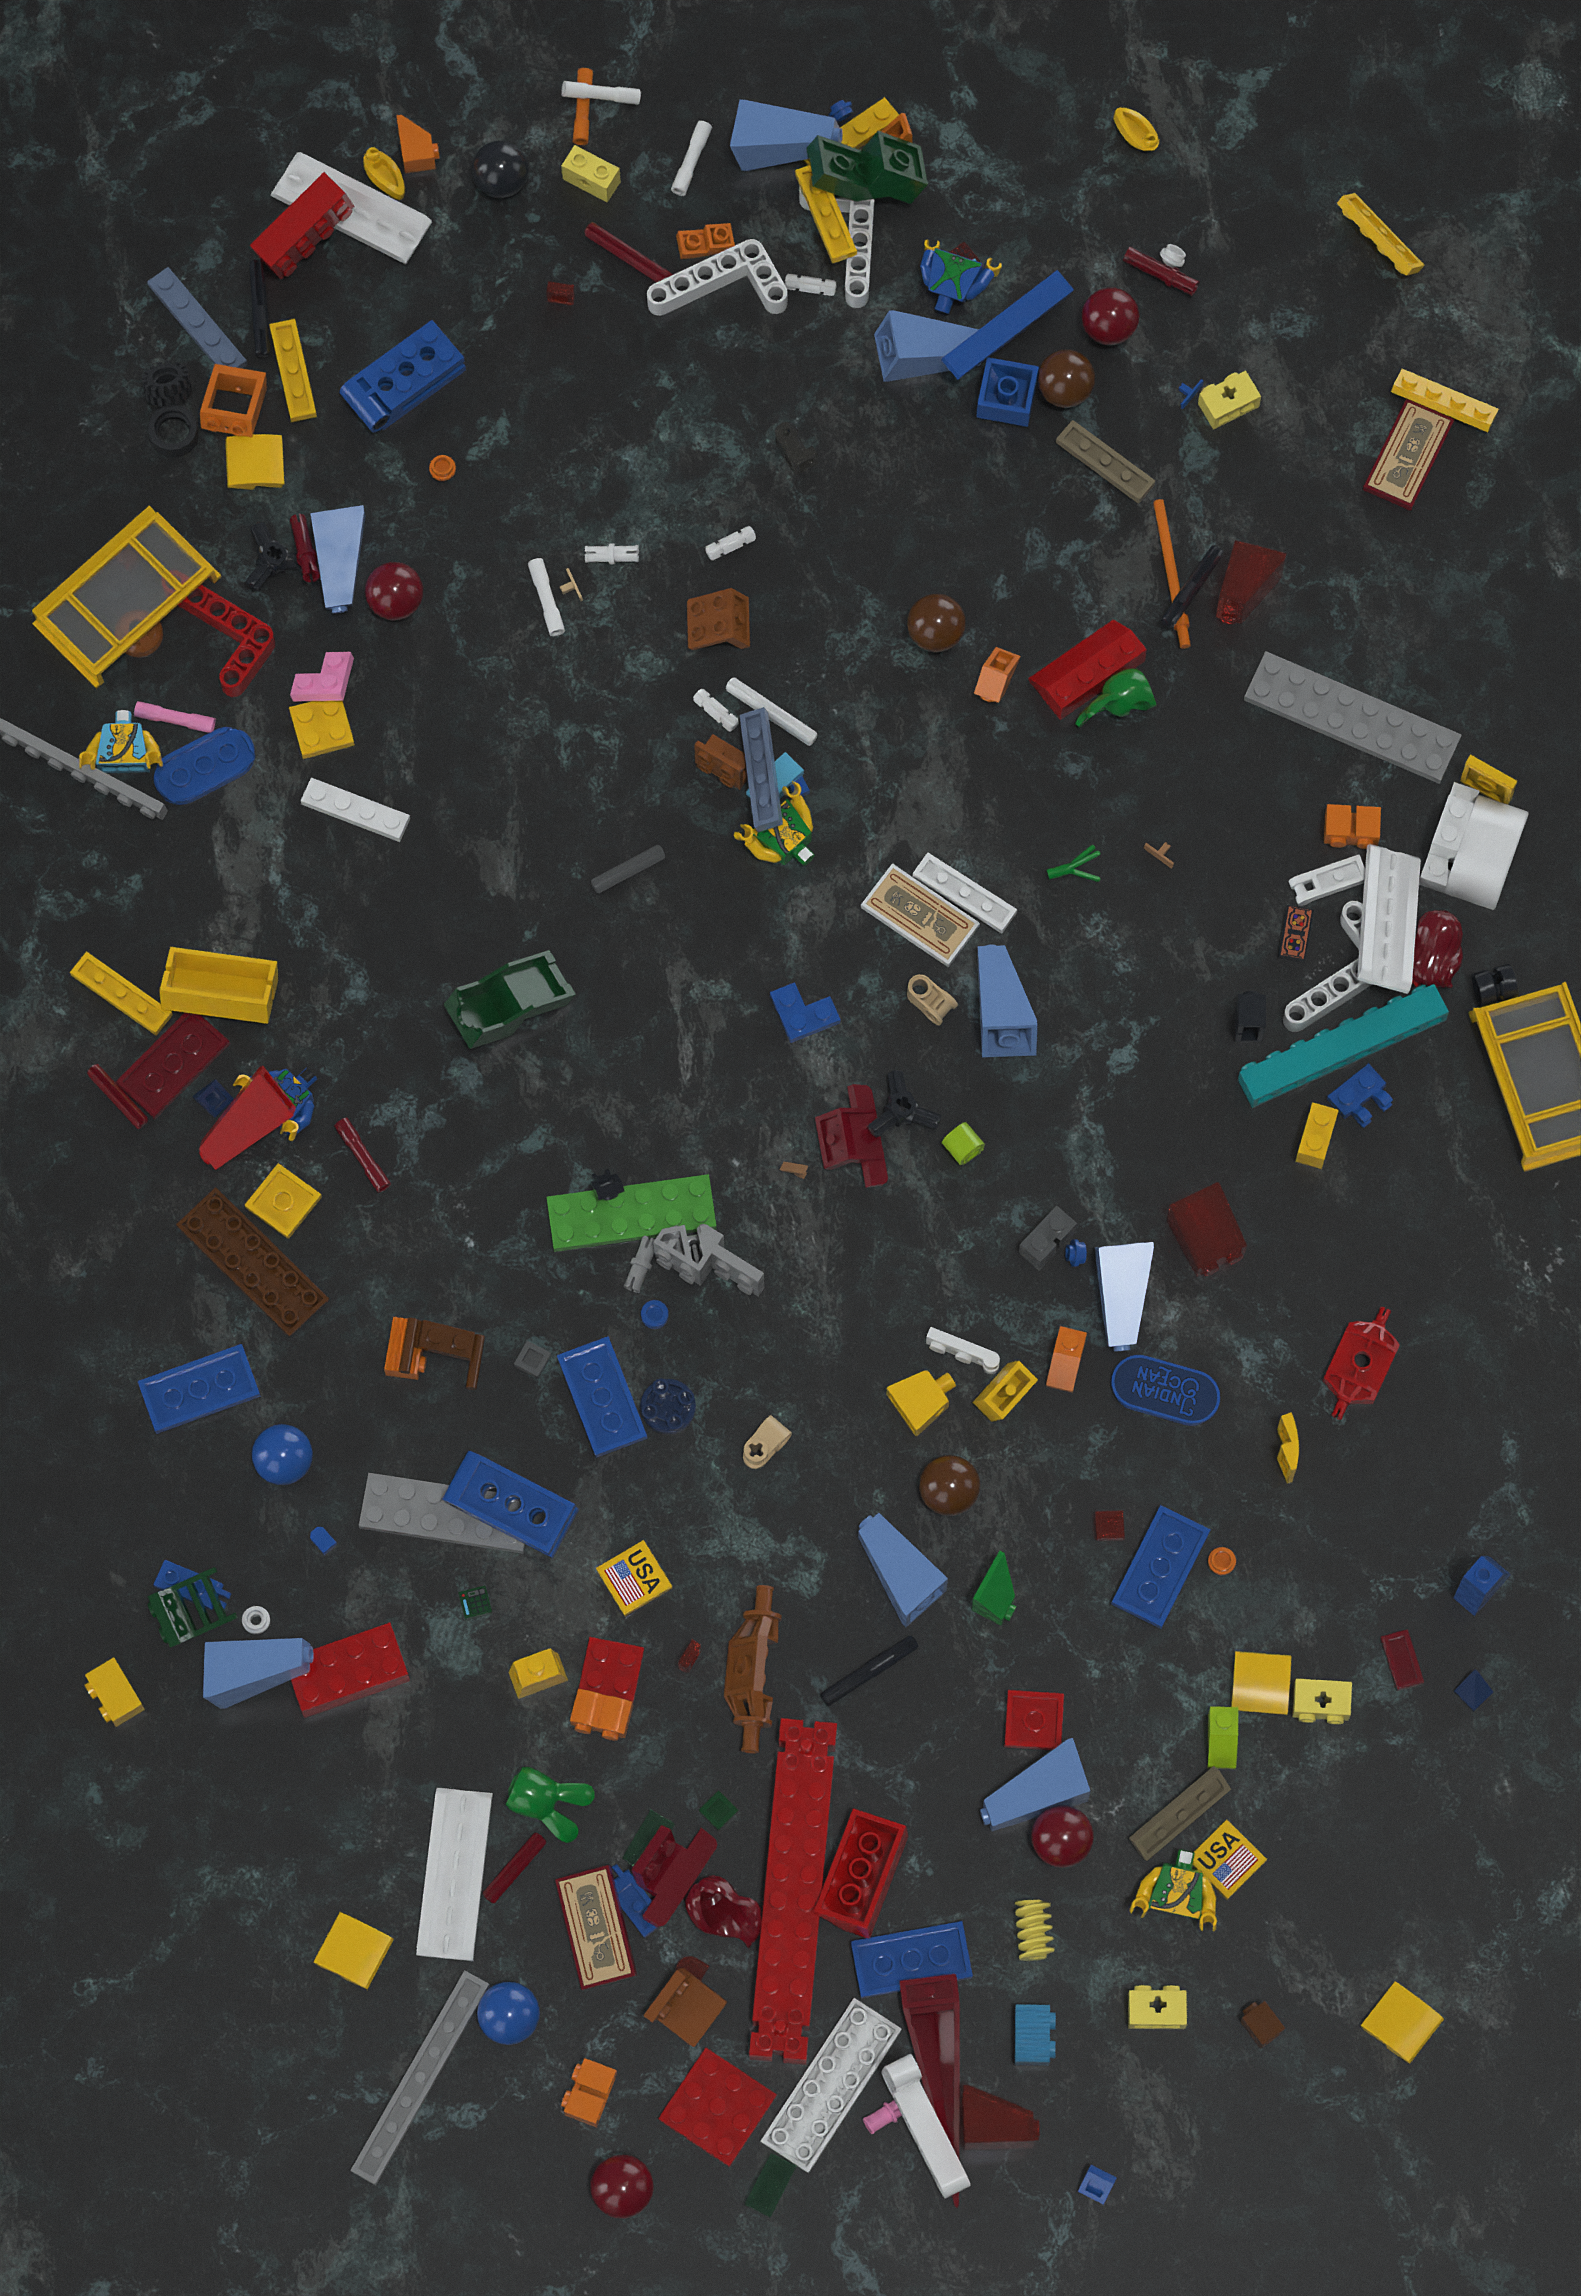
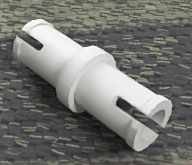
[585,543,639,564]

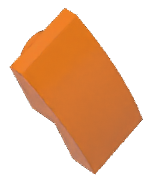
[676,223,735,259]

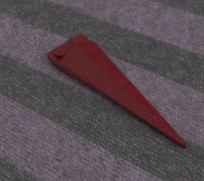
[900,1974,960,2209]

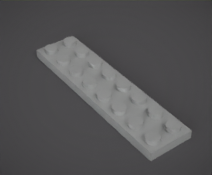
[1244,652,1461,784]

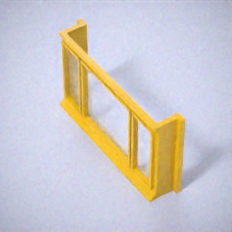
[32,505,222,689]
[1469,982,1581,1172]

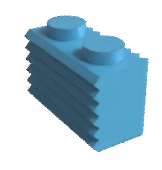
[1015,2004,1056,2066]

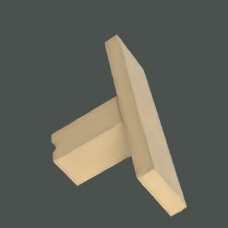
[560,568,583,601]

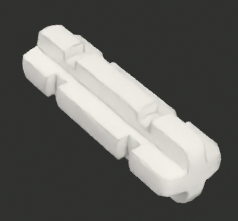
[785,274,836,296]
[706,526,756,560]
[693,689,739,732]

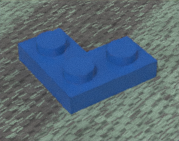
[770,982,841,1043]

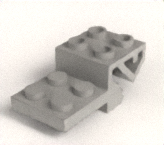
[653,1224,764,1297]

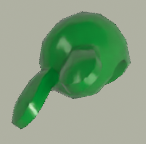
[1075,668,1157,728]
[506,1767,595,1843]

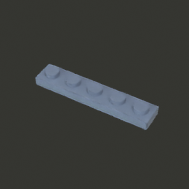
[147,267,247,368]
[740,707,783,832]

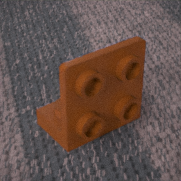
[687,588,750,650]
[694,734,748,790]
[643,1967,727,2047]

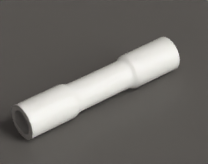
[562,81,641,105]
[671,121,712,196]
[528,558,565,636]

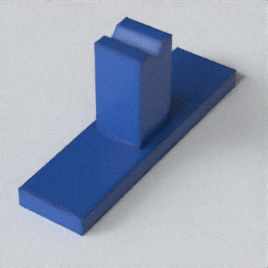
[1179,379,1204,409]

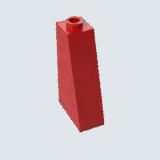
[199,1065,296,1170]

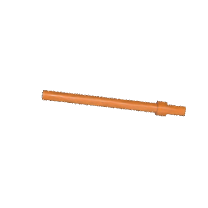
[1153,499,1191,649]

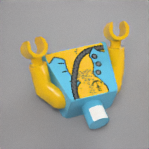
[79,710,163,773]

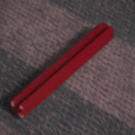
[585,222,673,282]

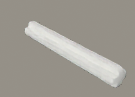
[726,677,817,746]

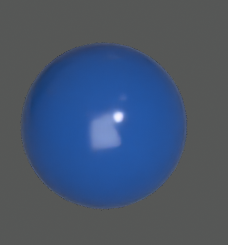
[252,1424,313,1485]
[477,1982,540,2045]

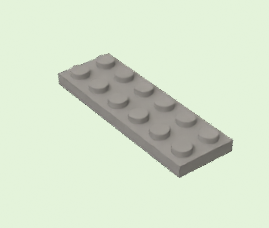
[359,1473,525,1554]

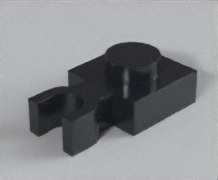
[591,1169,625,1200]

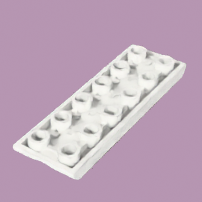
[271,153,432,264]
[1357,844,1421,994]
[417,1788,493,1961]
[760,1998,902,2173]

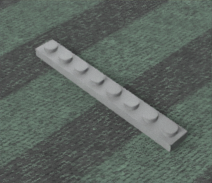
[0,718,168,820]
[350,1970,490,2185]

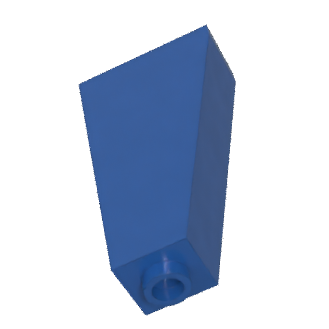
[1454,1556,1511,1616]

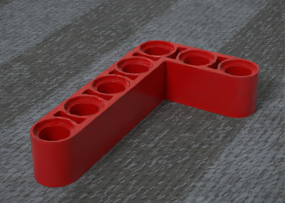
[162,570,275,697]

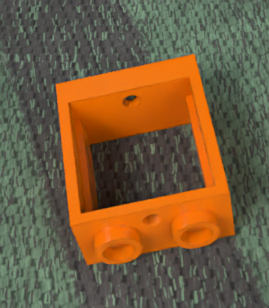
[200,364,267,437]

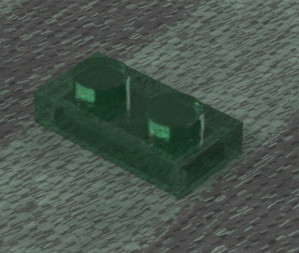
[622,1810,675,1866]
[745,2153,797,2219]

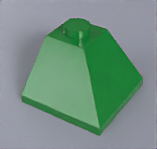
[972,1551,1017,1626]

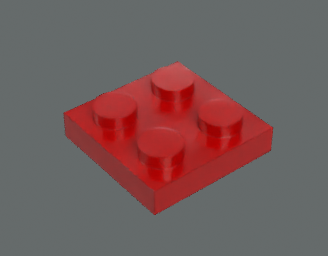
[579,1637,645,1703]
[1005,1690,1064,1750]

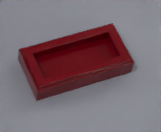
[1380,1629,1424,1691]

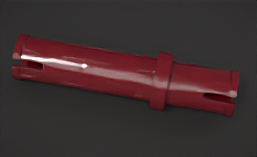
[1123,246,1200,296]
[289,514,320,582]

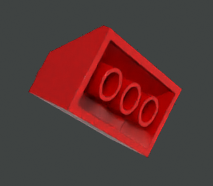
[1028,619,1147,720]
[814,1808,909,1939]

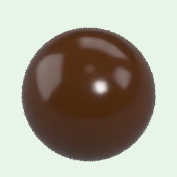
[1037,350,1095,408]
[907,594,966,652]
[919,1455,980,1516]

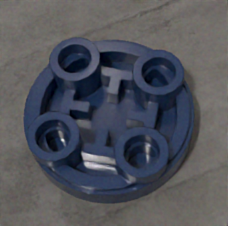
[640,1378,696,1435]

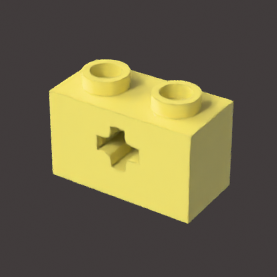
[561,145,620,203]
[1198,371,1261,430]
[1292,1679,1352,1724]
[1128,1985,1187,2029]

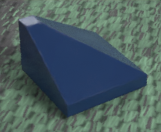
[193,1079,234,1118]
[1454,1669,1493,1712]

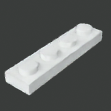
[301,778,410,842]
[913,853,1017,934]

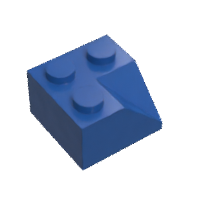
[977,357,1039,427]

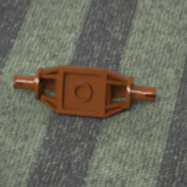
[724,1585,782,1754]

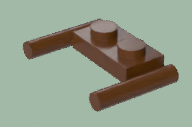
[399,1318,485,1390]

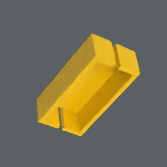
[160,947,278,1024]

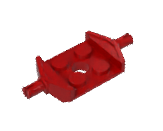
[1323,1307,1400,1420]

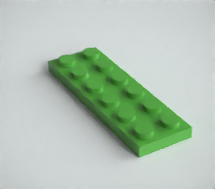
[547,1174,717,1252]

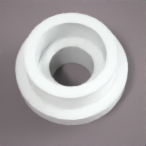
[1160,244,1186,268]
[242,1606,270,1634]

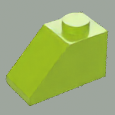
[1208,1707,1238,1769]

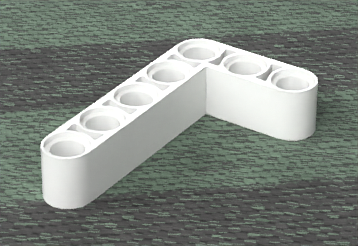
[799,186,874,308]
[647,239,788,316]
[1283,901,1372,1032]
[881,2054,971,2199]

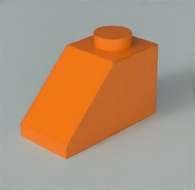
[396,115,440,173]
[974,647,1020,703]
[1046,1326,1087,1393]

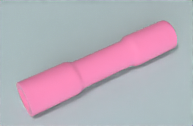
[134,701,216,733]

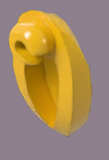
[1113,108,1159,151]
[363,147,405,200]

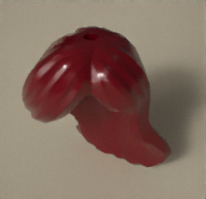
[1412,910,1463,988]
[686,1875,761,1948]

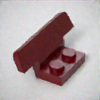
[815,1084,888,1188]
[632,1825,717,1927]

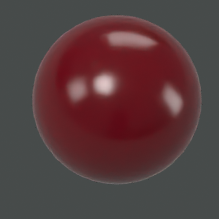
[1082,287,1139,345]
[365,562,423,620]
[1032,1805,1094,1868]
[591,2155,654,2219]

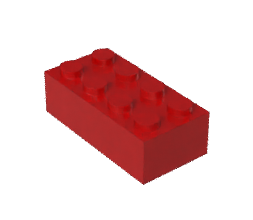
[250,172,355,279]
[291,1623,410,1718]

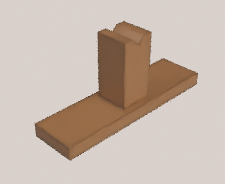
[1144,842,1174,869]
[780,1162,808,1179]

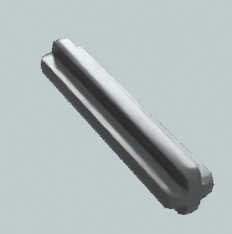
[591,845,665,893]

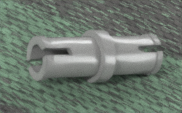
[623,1236,655,1293]

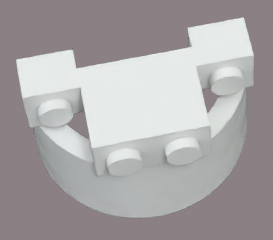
[1419,782,1529,910]

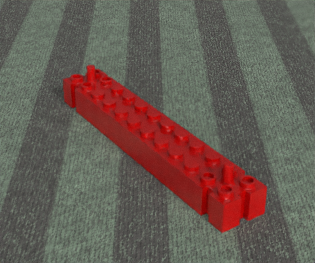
[749,1718,837,2065]

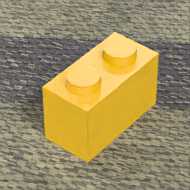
[1295,1102,1339,1169]
[972,1361,1038,1422]
[85,1658,145,1727]

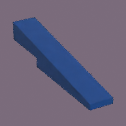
[941,270,1074,379]

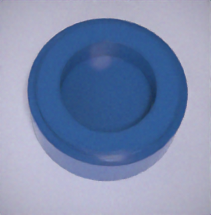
[641,1300,669,1329]

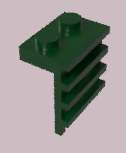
[148,1567,238,1648]

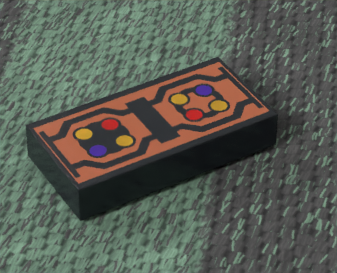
[1278,905,1314,963]

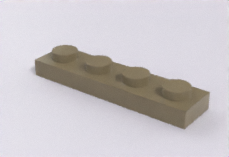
[1056,420,1156,504]
[1129,1766,1231,1861]

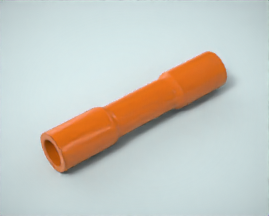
[573,68,593,145]

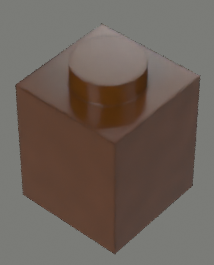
[1240,2001,1286,2049]

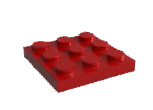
[658,2048,777,2168]

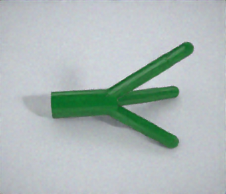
[1047,845,1101,882]

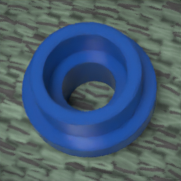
[828,100,853,123]
[1065,1239,1087,1267]

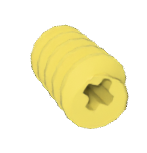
[1015,1900,1054,1961]

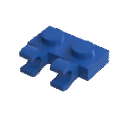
[1327,1063,1393,1128]

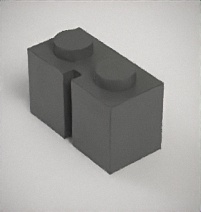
[1019,1206,1077,1271]

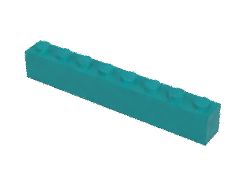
[1238,984,1449,1108]

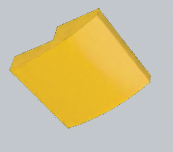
[225,434,284,490]
[1277,1412,1299,1484]
[1231,1651,1291,1715]
[314,1912,394,1989]
[1361,1981,1444,2064]

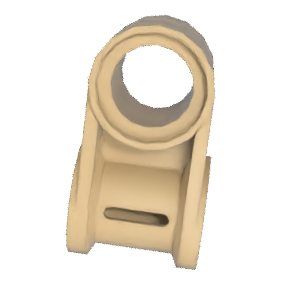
[907,974,958,1025]
[743,1415,792,1469]

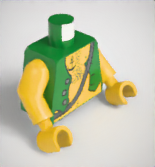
[734,781,815,866]
[1129,1849,1217,1931]

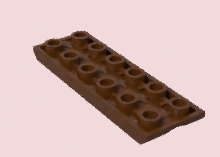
[176,1187,329,1337]

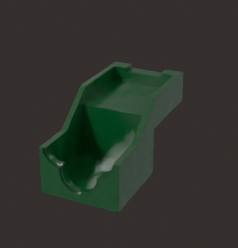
[806,131,928,204]
[444,950,576,1049]

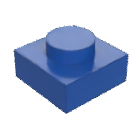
[1078,2165,1116,2205]

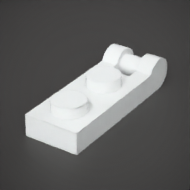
[1288,854,1365,906]
[926,1327,1000,1374]

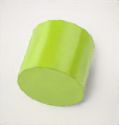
[942,1122,985,1165]

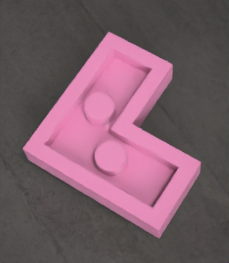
[290,652,354,701]

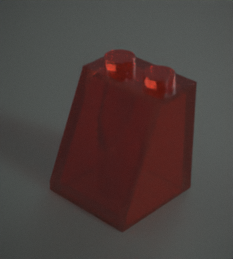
[1216,540,1287,624]
[1167,1182,1247,1277]
[962,2085,1040,2150]

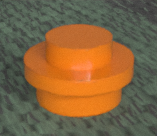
[429,455,456,481]
[1208,1547,1236,1575]

